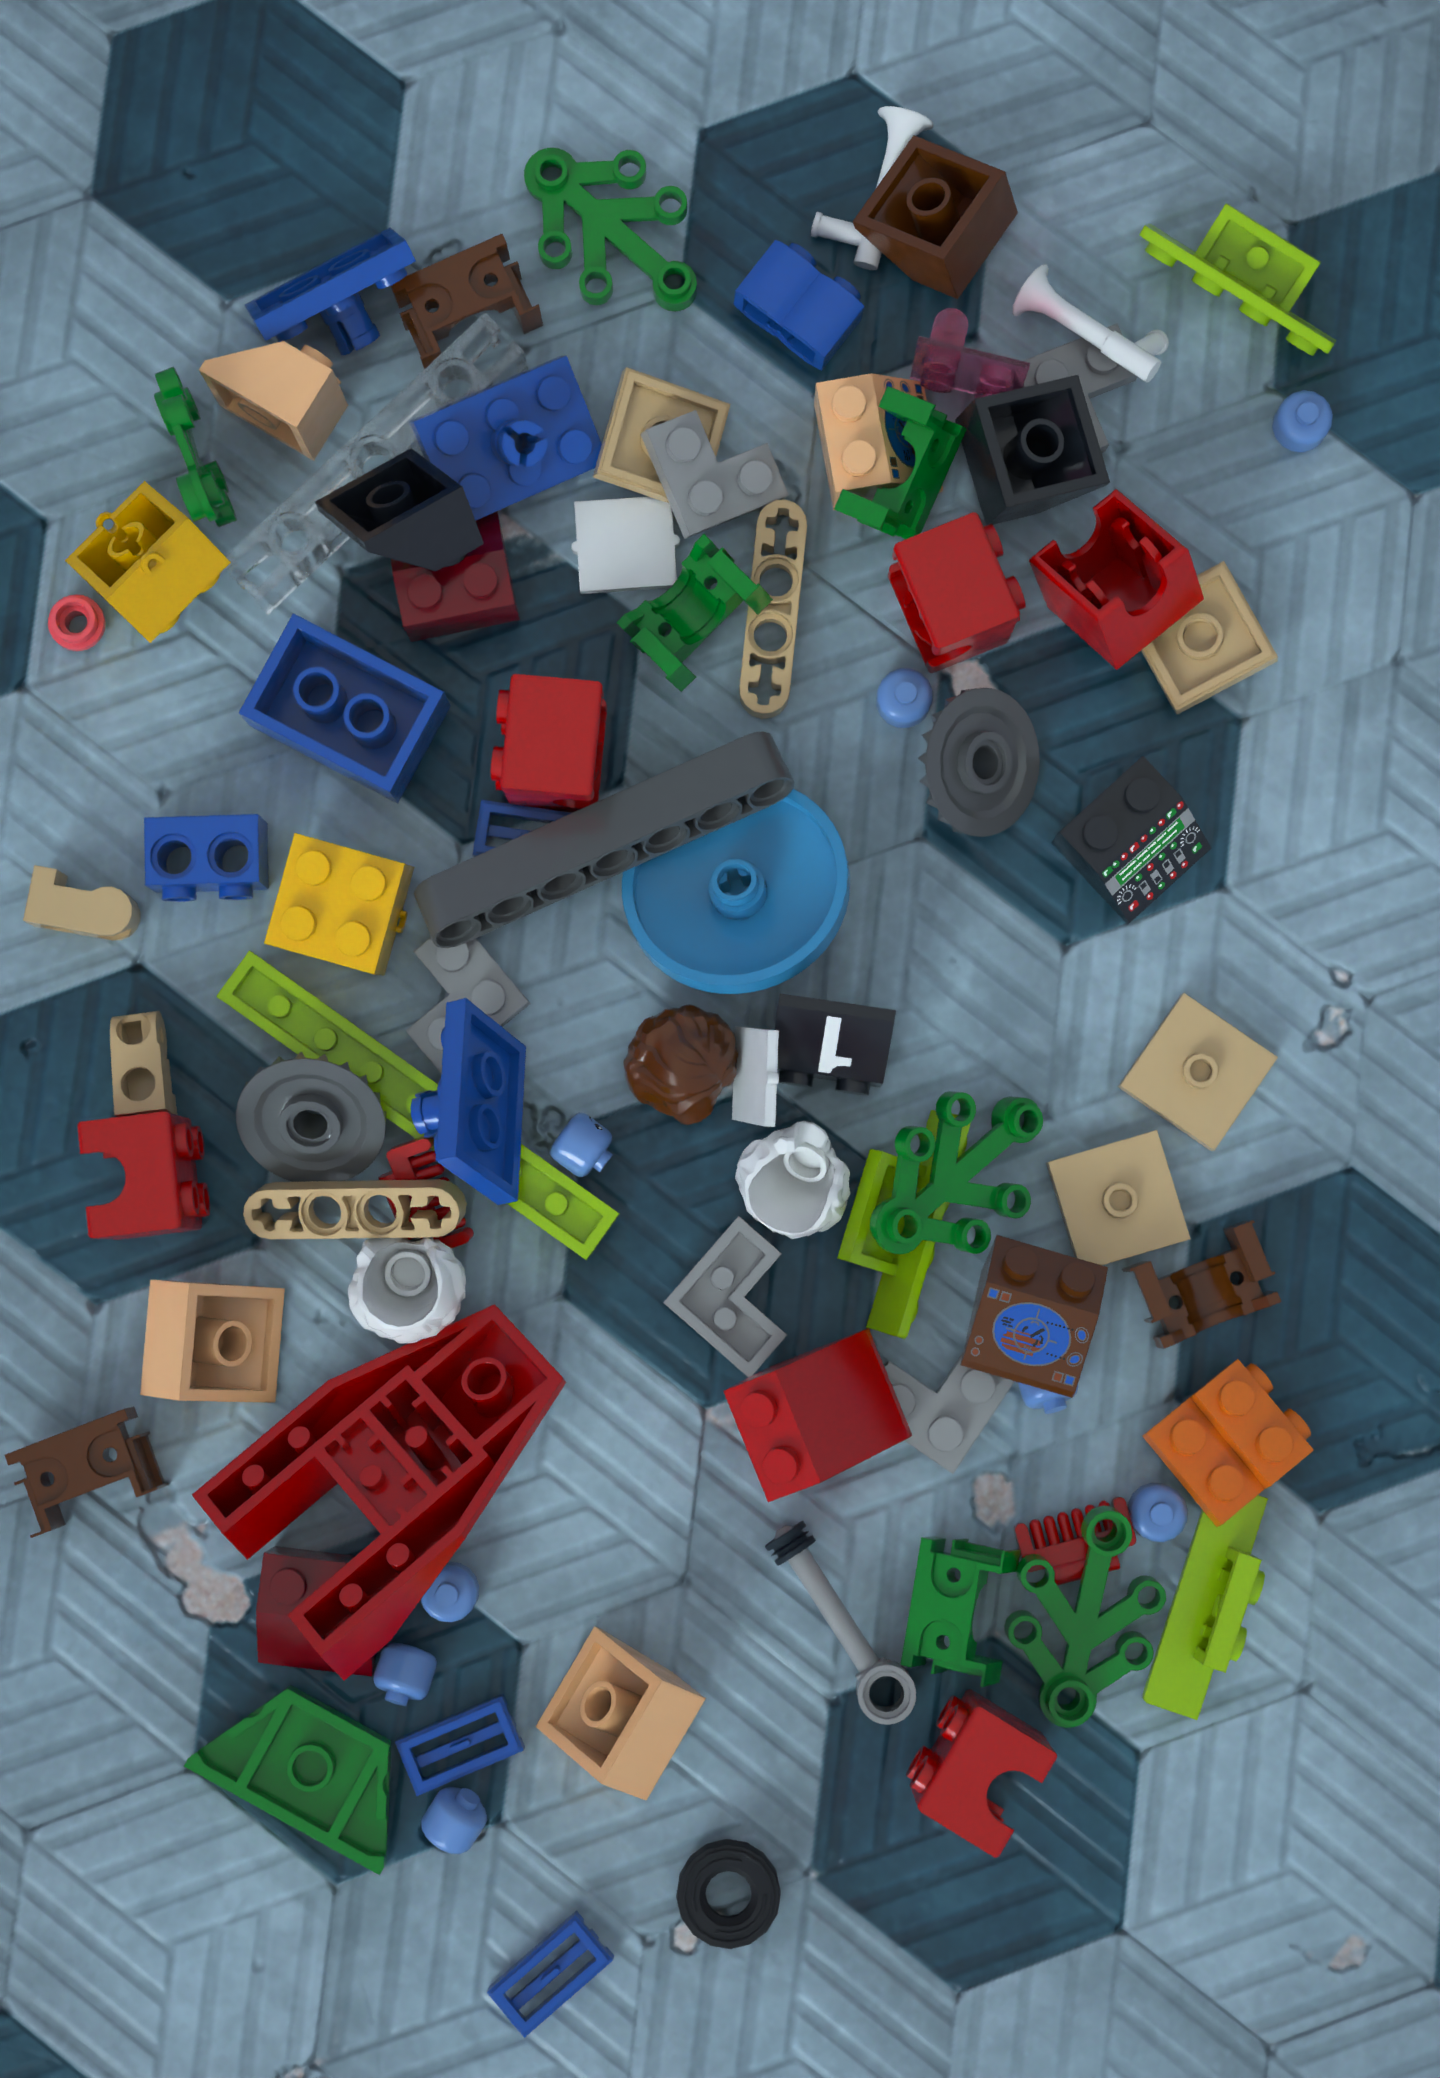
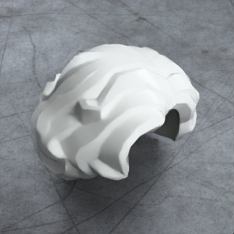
[735,1121,851,1239]
[348,1237,466,1344]

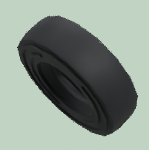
[676,1839,781,1949]

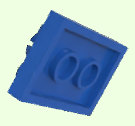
[244,228,416,355]
[409,355,602,521]
[411,998,526,1205]

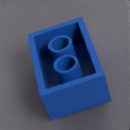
[239,613,451,804]

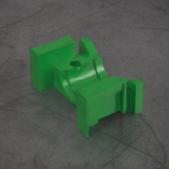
[834,386,967,539]
[616,534,773,692]
[900,1536,1021,1687]

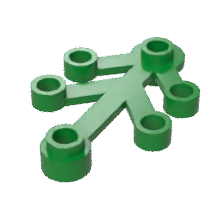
[524,148,697,312]
[154,367,237,528]
[870,1091,1043,1254]
[1004,1506,1166,1728]

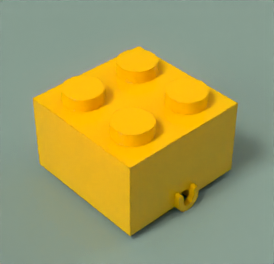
[65,481,231,643]
[264,833,415,975]

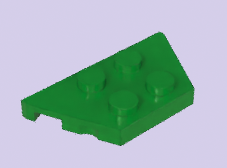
[184,1685,392,1875]

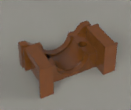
[391,234,543,377]
[1122,1220,1282,1349]
[5,1406,169,1538]

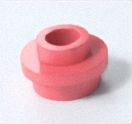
[48,594,106,651]

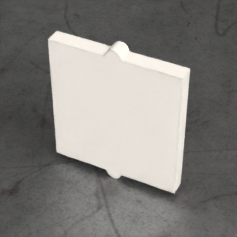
[571,497,680,594]
[732,1026,779,1127]

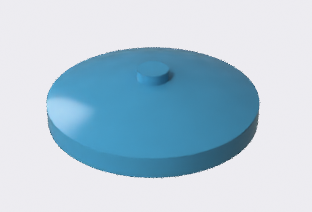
[622,789,850,994]

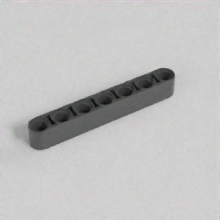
[414,731,794,948]

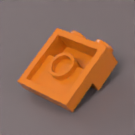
[1142,1359,1314,1527]

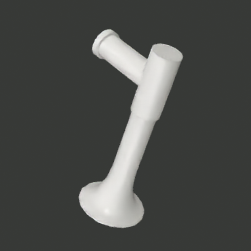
[811,106,934,270]
[1012,264,1169,383]

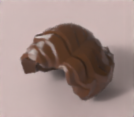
[623,1004,739,1125]

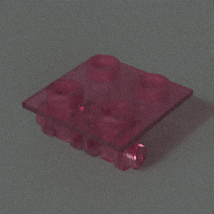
[910,308,1030,399]

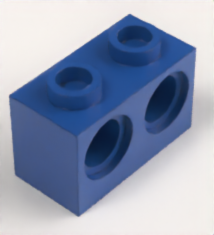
[144,814,269,902]

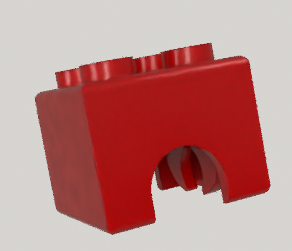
[1029,489,1204,670]
[888,512,1026,673]
[491,674,607,813]
[77,1111,210,1240]
[906,1689,1057,1858]

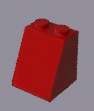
[723,1328,913,1502]

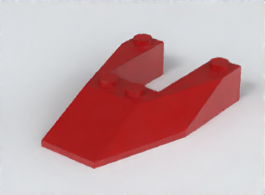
[192,1304,566,1681]

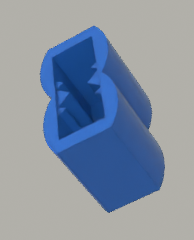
[734,240,865,371]

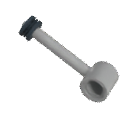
[765,1521,916,1725]

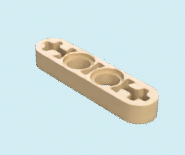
[739,499,807,719]
[243,1179,467,1239]

